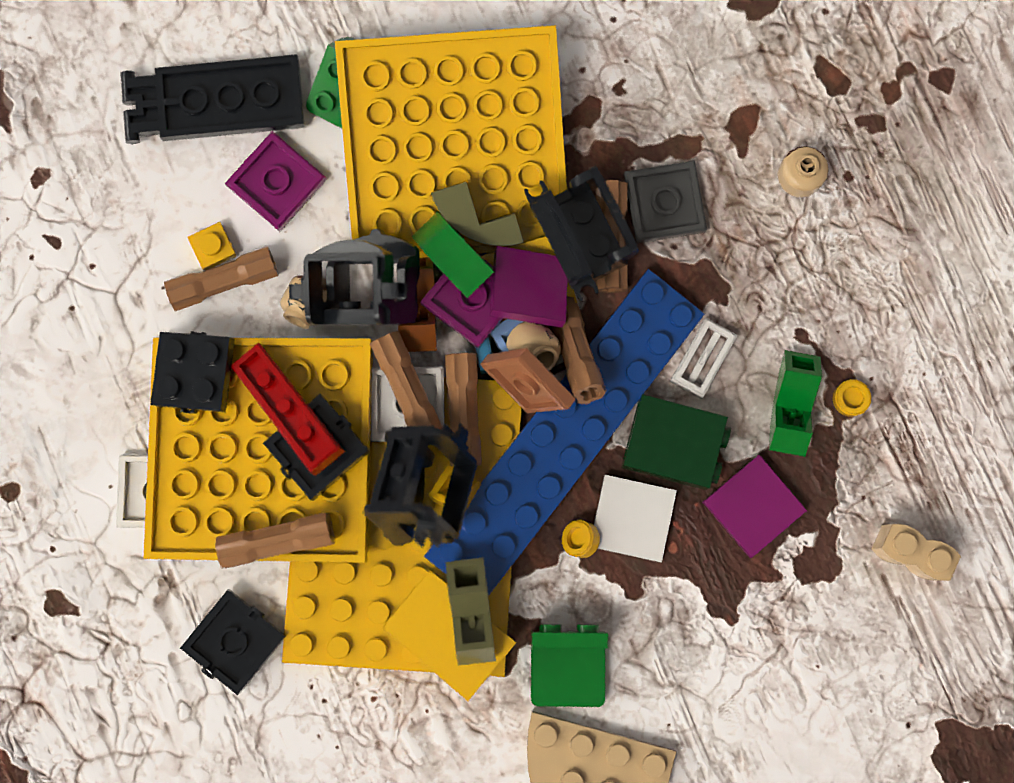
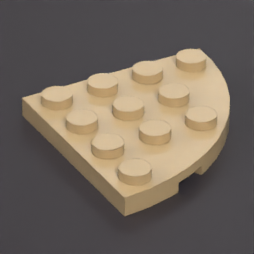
[527,711,676,783]

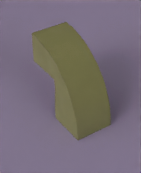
[431,182,524,246]
[445,558,496,666]

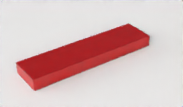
[230,342,345,476]

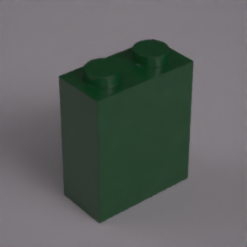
[621,394,731,490]

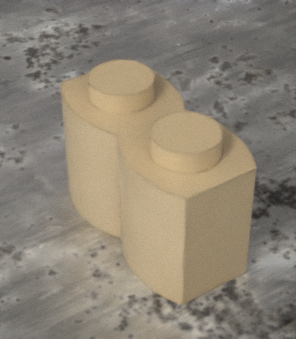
[871,524,961,581]

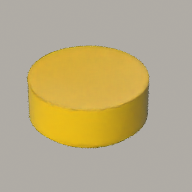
[832,379,871,417]
[562,520,600,558]

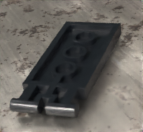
[120,55,305,144]

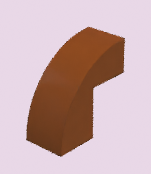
[396,257,437,352]

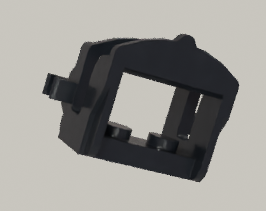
[524,165,639,302]
[289,229,420,325]
[363,423,477,548]

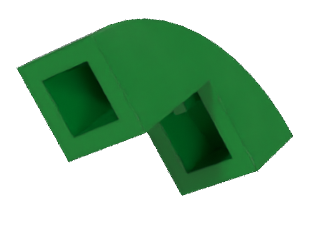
[412,211,494,298]
[769,350,822,457]

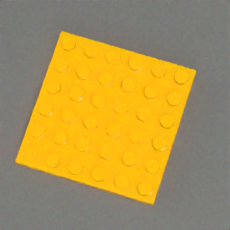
[335,25,567,258]
[143,338,373,563]

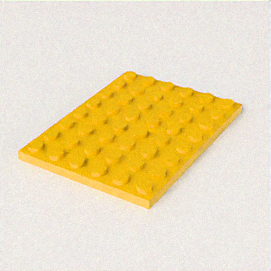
[282,377,521,677]

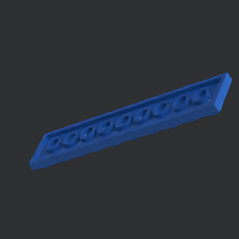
[423,269,705,596]

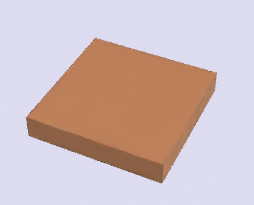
[481,348,576,414]

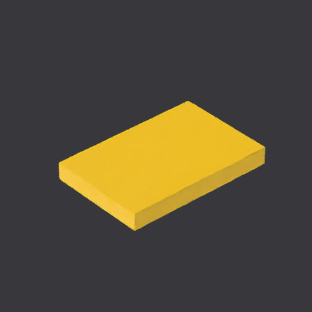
[382,570,516,701]

